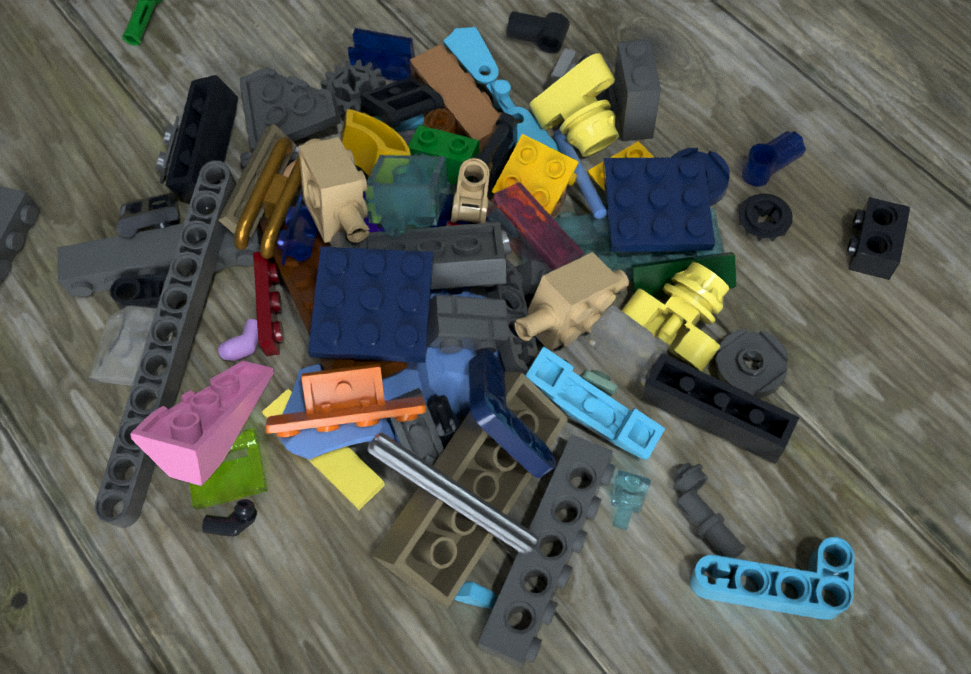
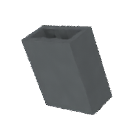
[613,39,661,142]

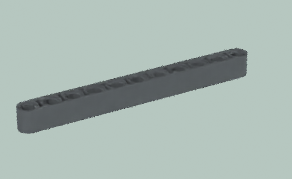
[95,161,237,528]

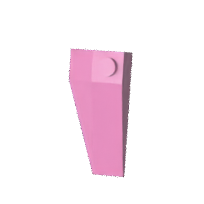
[130,361,274,486]

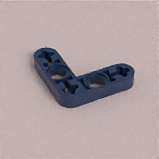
[469,349,556,478]

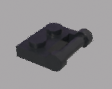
[360,76,444,129]
[474,113,518,199]
[117,192,179,237]

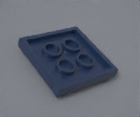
[603,157,715,252]
[308,247,434,363]

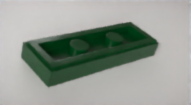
[631,252,737,298]

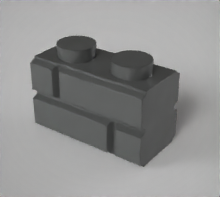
[427,294,509,354]

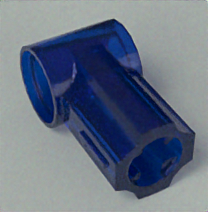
[742,131,806,186]

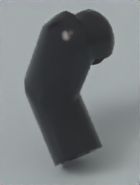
[202,499,257,537]

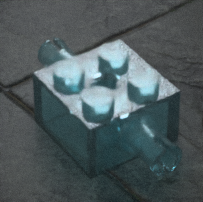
[365,153,448,236]

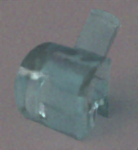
[611,470,651,530]

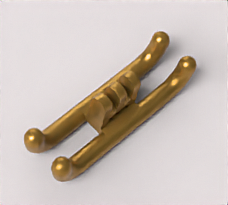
[234,137,302,259]

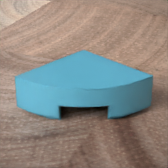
[454,581,498,609]

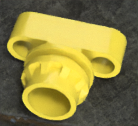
[529,53,619,157]
[619,262,729,372]

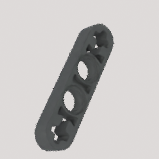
[486,259,538,375]

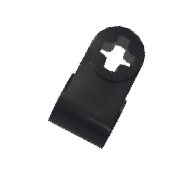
[110,272,180,318]

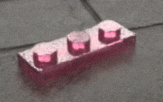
[492,182,584,271]

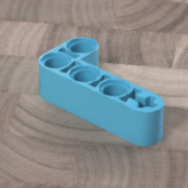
[690,537,855,620]

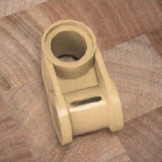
[451,158,489,224]

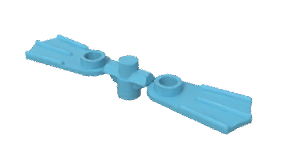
[443,27,561,153]

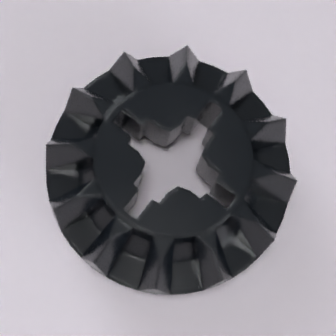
[739,193,793,242]

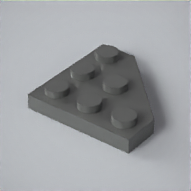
[240,67,341,151]

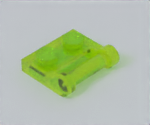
[189,428,268,510]

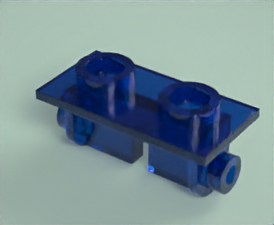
[277,195,319,265]

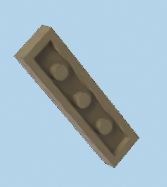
[218,124,297,239]

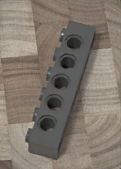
[478,434,616,670]

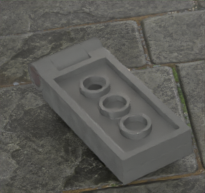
[329,222,507,290]

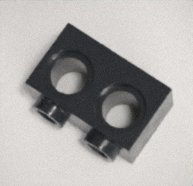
[846,197,910,280]

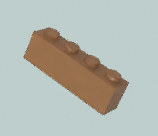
[410,44,502,154]

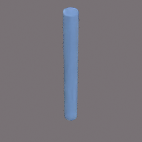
[553,130,607,219]

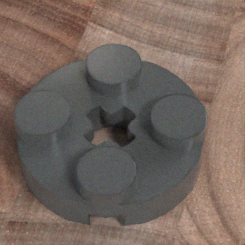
[714,329,788,398]

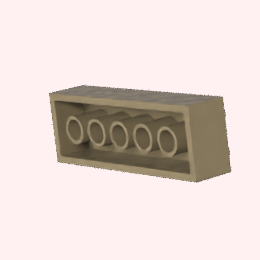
[372,372,569,608]

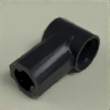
[506,11,570,54]

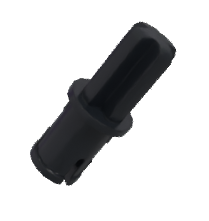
[427,394,460,449]

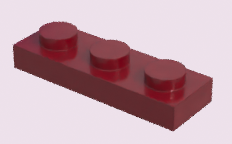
[253,252,284,357]

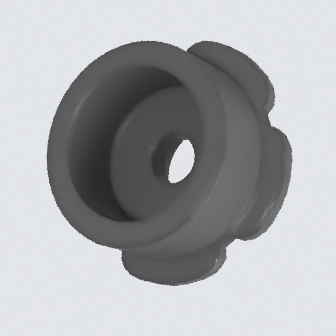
[673,463,708,495]

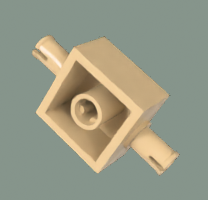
[299,137,369,243]
[514,252,629,351]

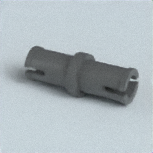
[676,489,746,559]

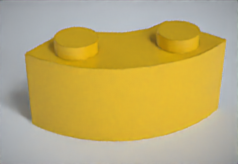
[340,109,411,189]

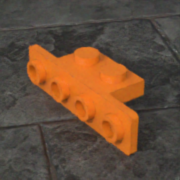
[265,364,426,437]

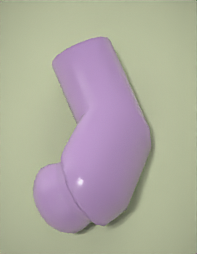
[218,319,258,361]

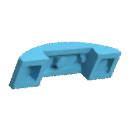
[525,347,665,460]

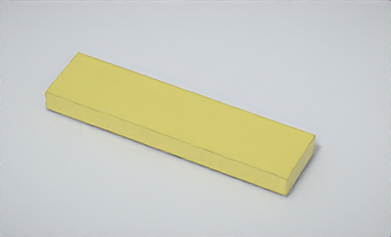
[262,389,385,511]

